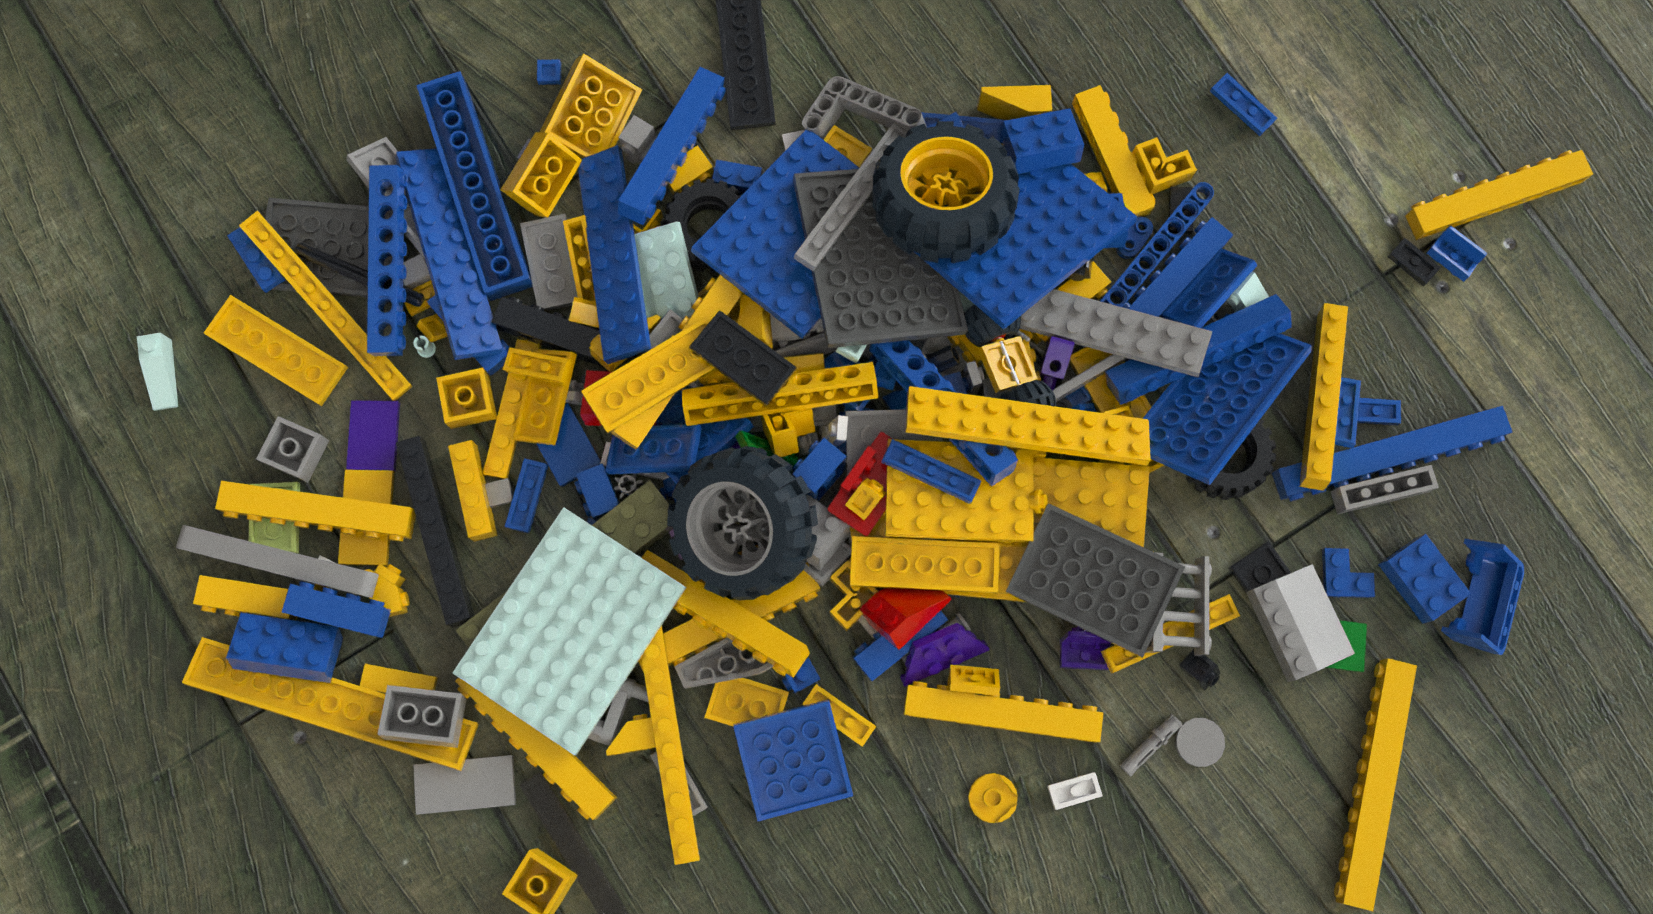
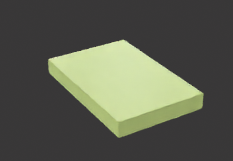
[248,482,300,554]

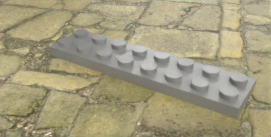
[1020,289,1212,377]

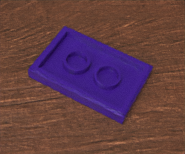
[346,400,400,472]

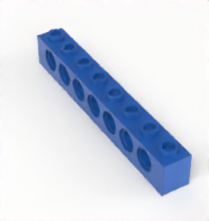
[367,165,408,356]
[869,340,1018,487]

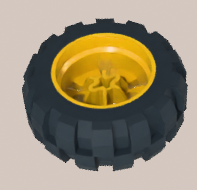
[872,121,1020,263]

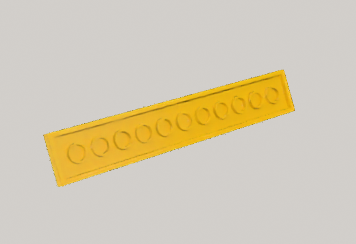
[182,637,479,771]

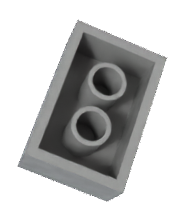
[377,685,467,748]

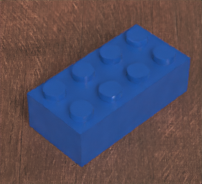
[226,613,343,683]

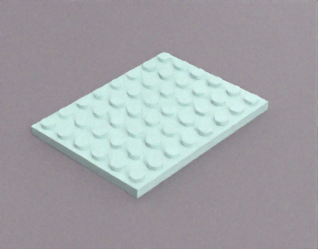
[453,507,687,755]

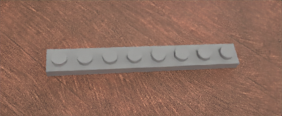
[794,123,907,272]

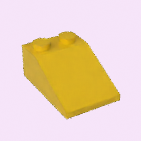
[977,85,1052,120]

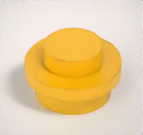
[1029,489,1048,514]

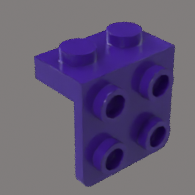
[1060,627,1112,670]

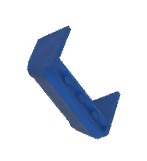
[1441,539,1524,655]

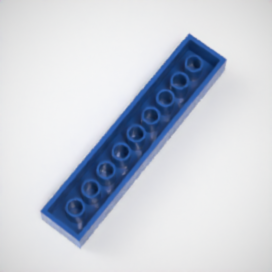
[416,71,533,301]

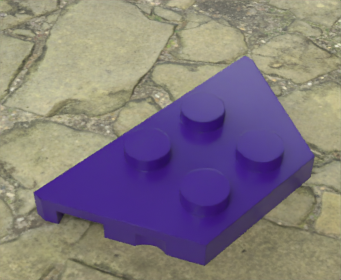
[900,623,989,687]

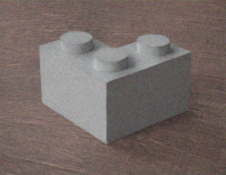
[619,115,657,164]

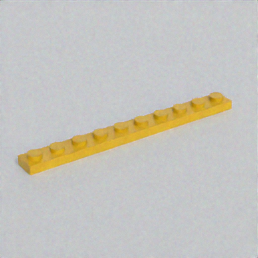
[239,211,413,401]
[641,626,700,865]

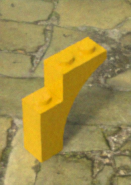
[698,294,773,386]

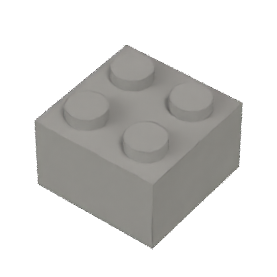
[256,416,329,483]

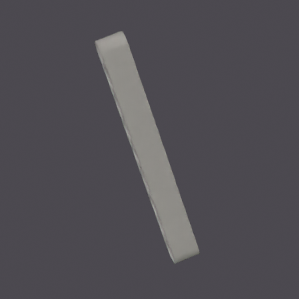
[175,525,379,598]

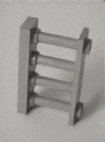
[1145,552,1212,656]

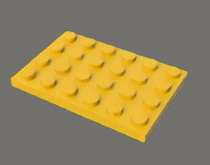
[885,439,1033,543]

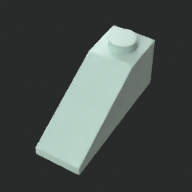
[137,333,178,411]

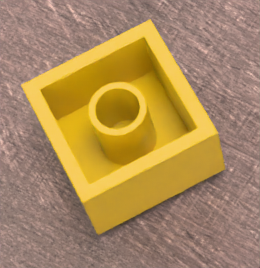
[436,368,497,429]
[502,848,578,914]

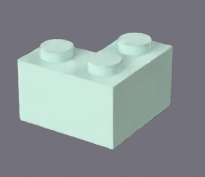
[1225,272,1269,313]

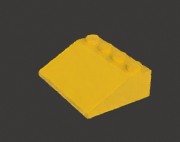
[540,54,642,159]

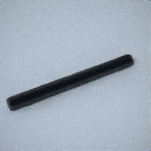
[294,243,424,307]

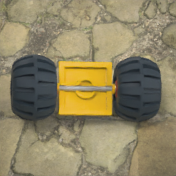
[964,305,1056,407]

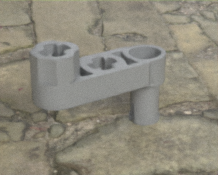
[588,677,649,746]

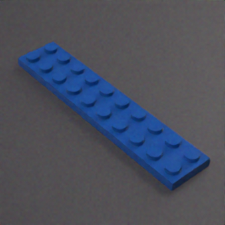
[578,145,651,364]
[395,148,503,360]

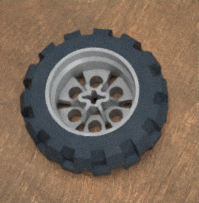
[667,446,818,600]

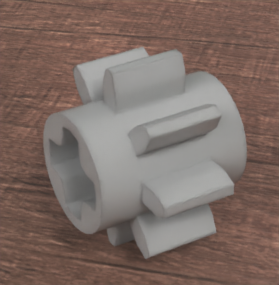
[797,433,819,456]
[613,473,644,500]

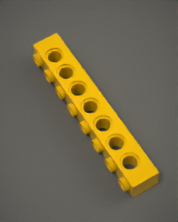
[682,362,878,426]

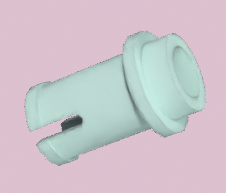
[413,335,436,358]

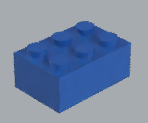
[1001,108,1084,174]
[792,438,847,501]
[1378,534,1471,624]

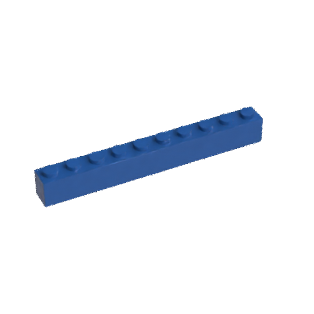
[1272,406,1512,502]

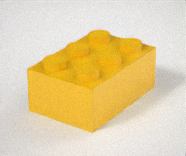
[501,132,582,218]

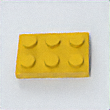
[704,678,789,726]

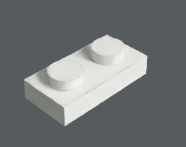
[1047,772,1102,810]

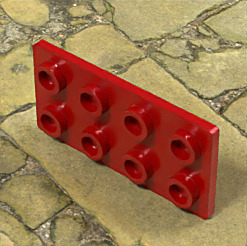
[827,432,893,537]

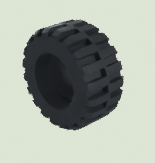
[663,179,742,272]
[1186,419,1276,500]

